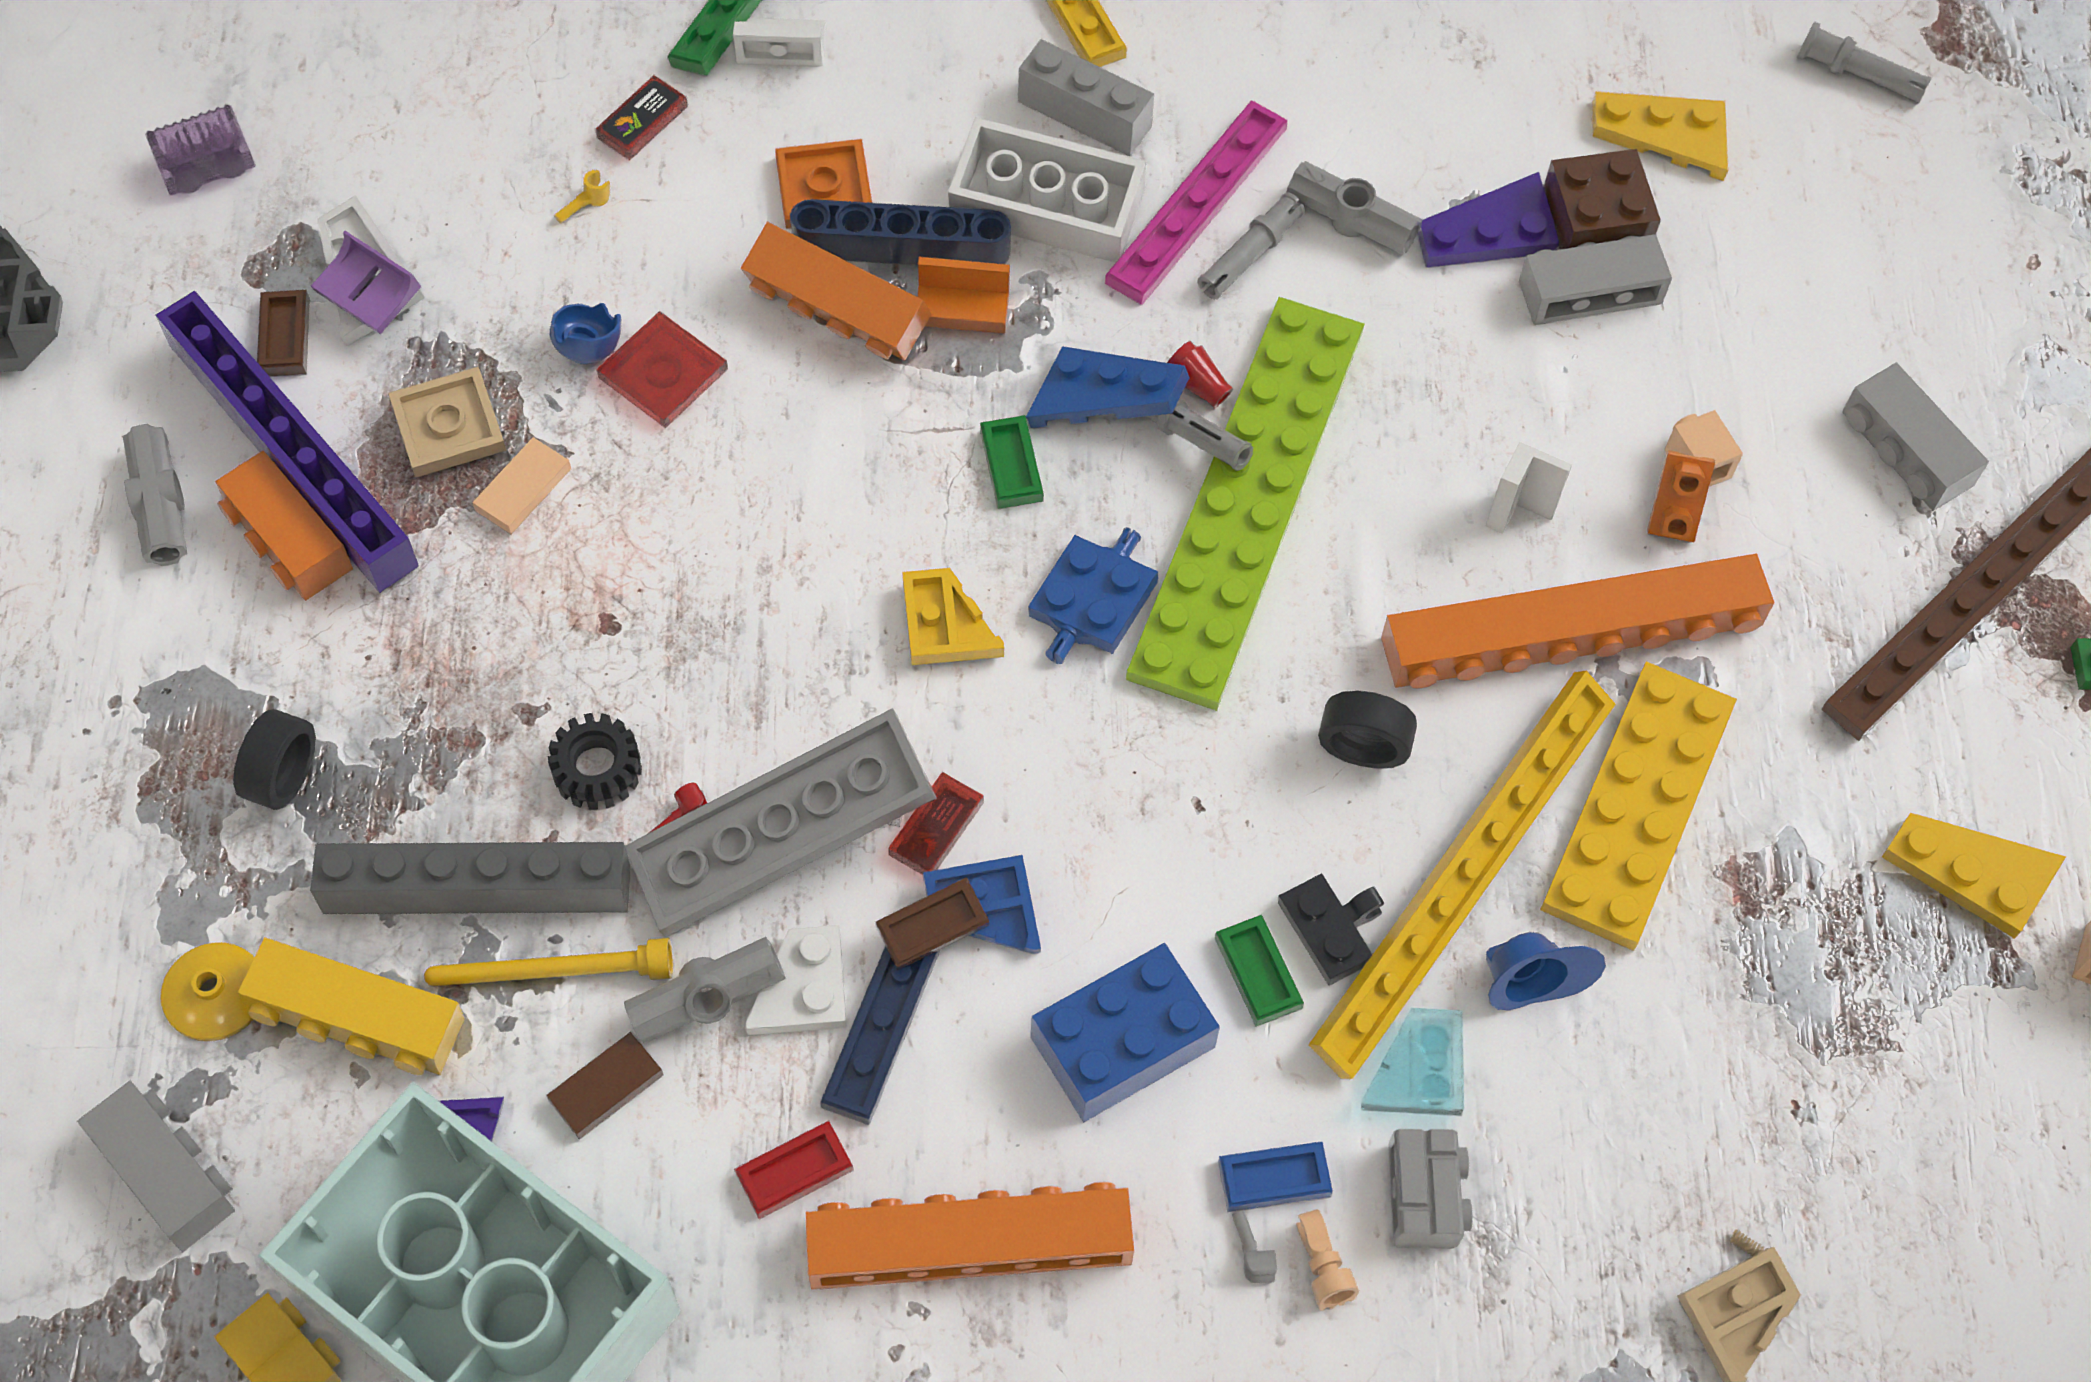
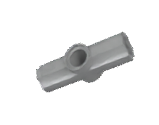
[1286,161,1422,254]
[122,424,187,566]
[624,937,786,1044]

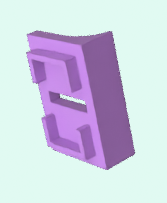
[311,231,422,334]

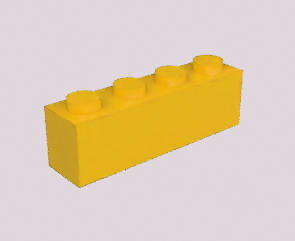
[237,937,465,1075]

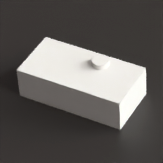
[948,117,1146,263]

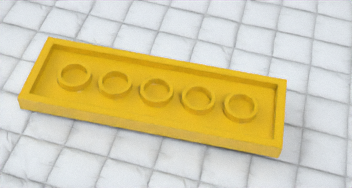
[1540,661,1737,951]

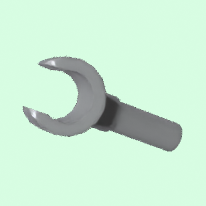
[1232,1210,1277,1283]

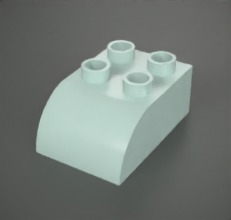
[258,1082,681,1382]

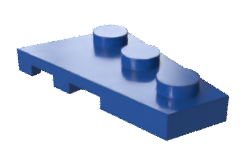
[1026,346,1189,428]

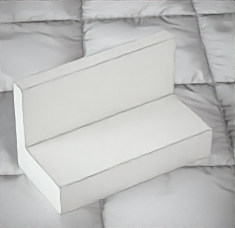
[733,18,825,66]
[1485,442,1573,534]

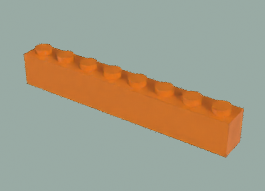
[1381,553,1775,689]

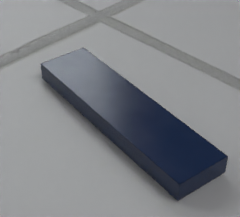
[820,946,941,1125]

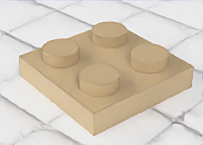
[388,366,507,478]

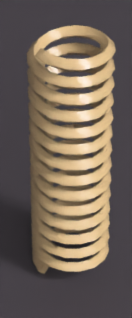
[1730,1229,1781,1258]

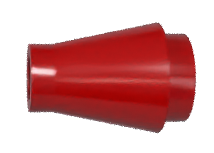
[1167,341,1233,408]

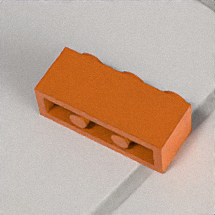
[215,450,353,601]

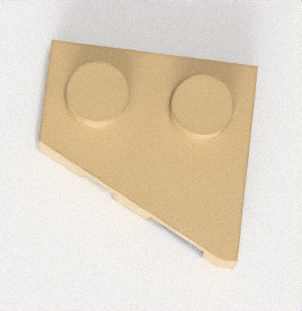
[1677,1246,1801,1382]

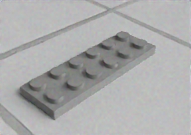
[625,708,937,937]

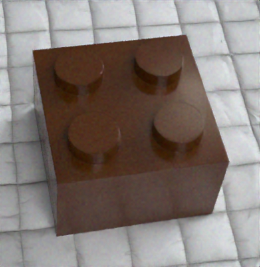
[1543,149,1661,250]

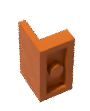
[917,257,1010,334]

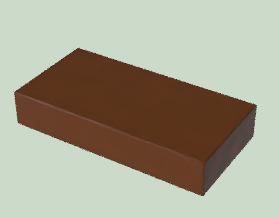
[257,289,310,377]
[875,877,990,970]
[546,1032,664,1140]

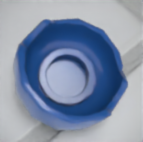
[549,303,622,364]

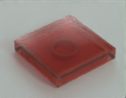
[596,311,728,428]

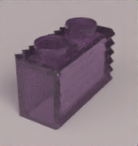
[145,104,256,196]

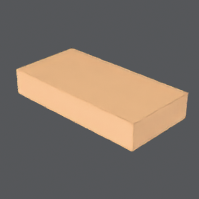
[472,437,571,534]

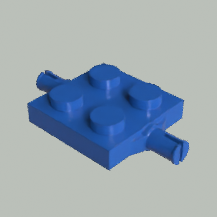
[1028,527,1159,664]

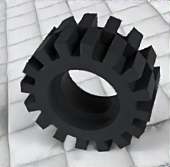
[548,713,642,810]

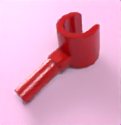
[649,782,707,833]

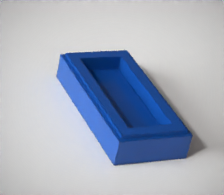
[1218,1141,1333,1212]

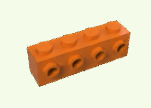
[740,221,931,361]

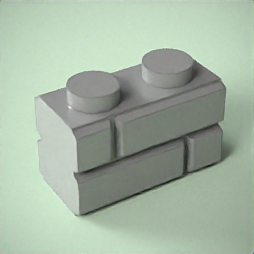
[1388,1129,1473,1248]

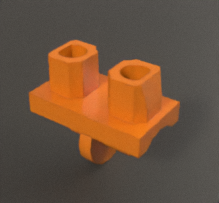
[1647,450,1715,543]

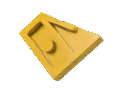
[902,568,1004,665]

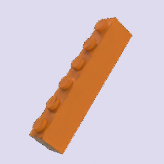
[805,1182,1134,1290]

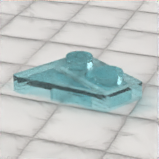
[1361,1008,1464,1116]

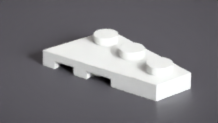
[317,195,425,347]

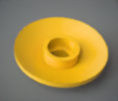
[161,942,254,1041]

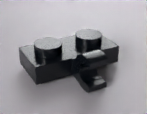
[1277,873,1384,986]

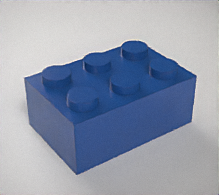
[1030,942,1220,1123]

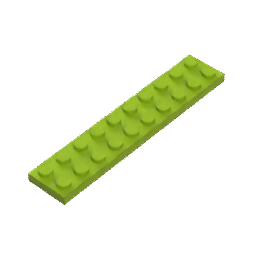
[1126,296,1365,711]

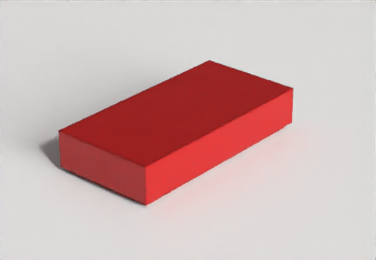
[734,1121,854,1219]

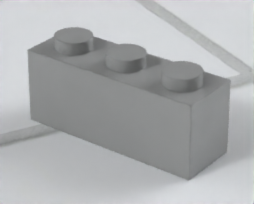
[1018,39,1155,156]
[1519,234,1672,325]
[1842,362,1989,511]
[77,1080,236,1253]

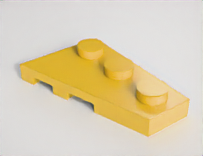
[1882,813,2066,939]

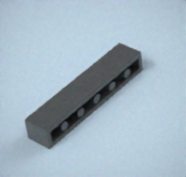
[310,842,631,914]

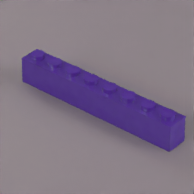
[155,290,419,593]

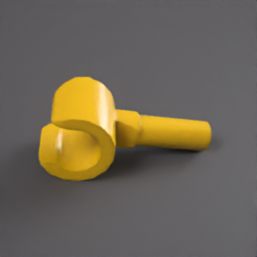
[554,170,610,224]

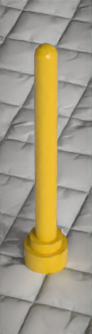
[424,938,673,986]

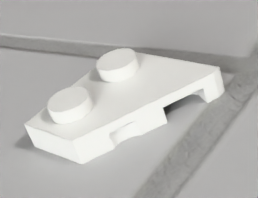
[746,925,847,1036]

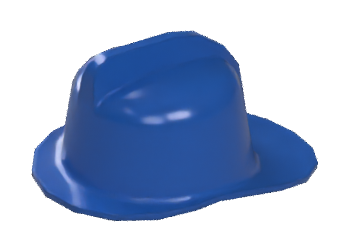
[1486,932,1606,1011]

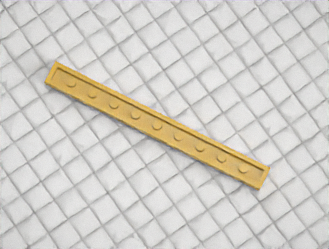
[1308,670,1616,1080]

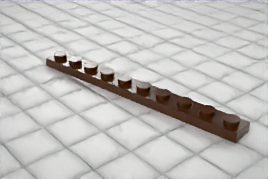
[1821,448,2091,741]

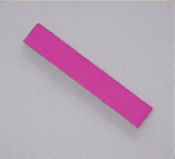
[1105,100,1288,305]

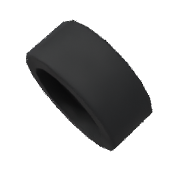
[1318,690,1417,769]
[233,709,316,810]

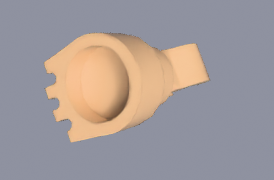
[1296,1209,1359,1311]

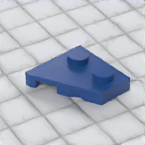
[923,855,1041,954]

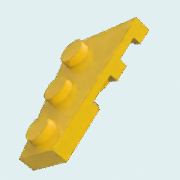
[1592,91,1728,181]

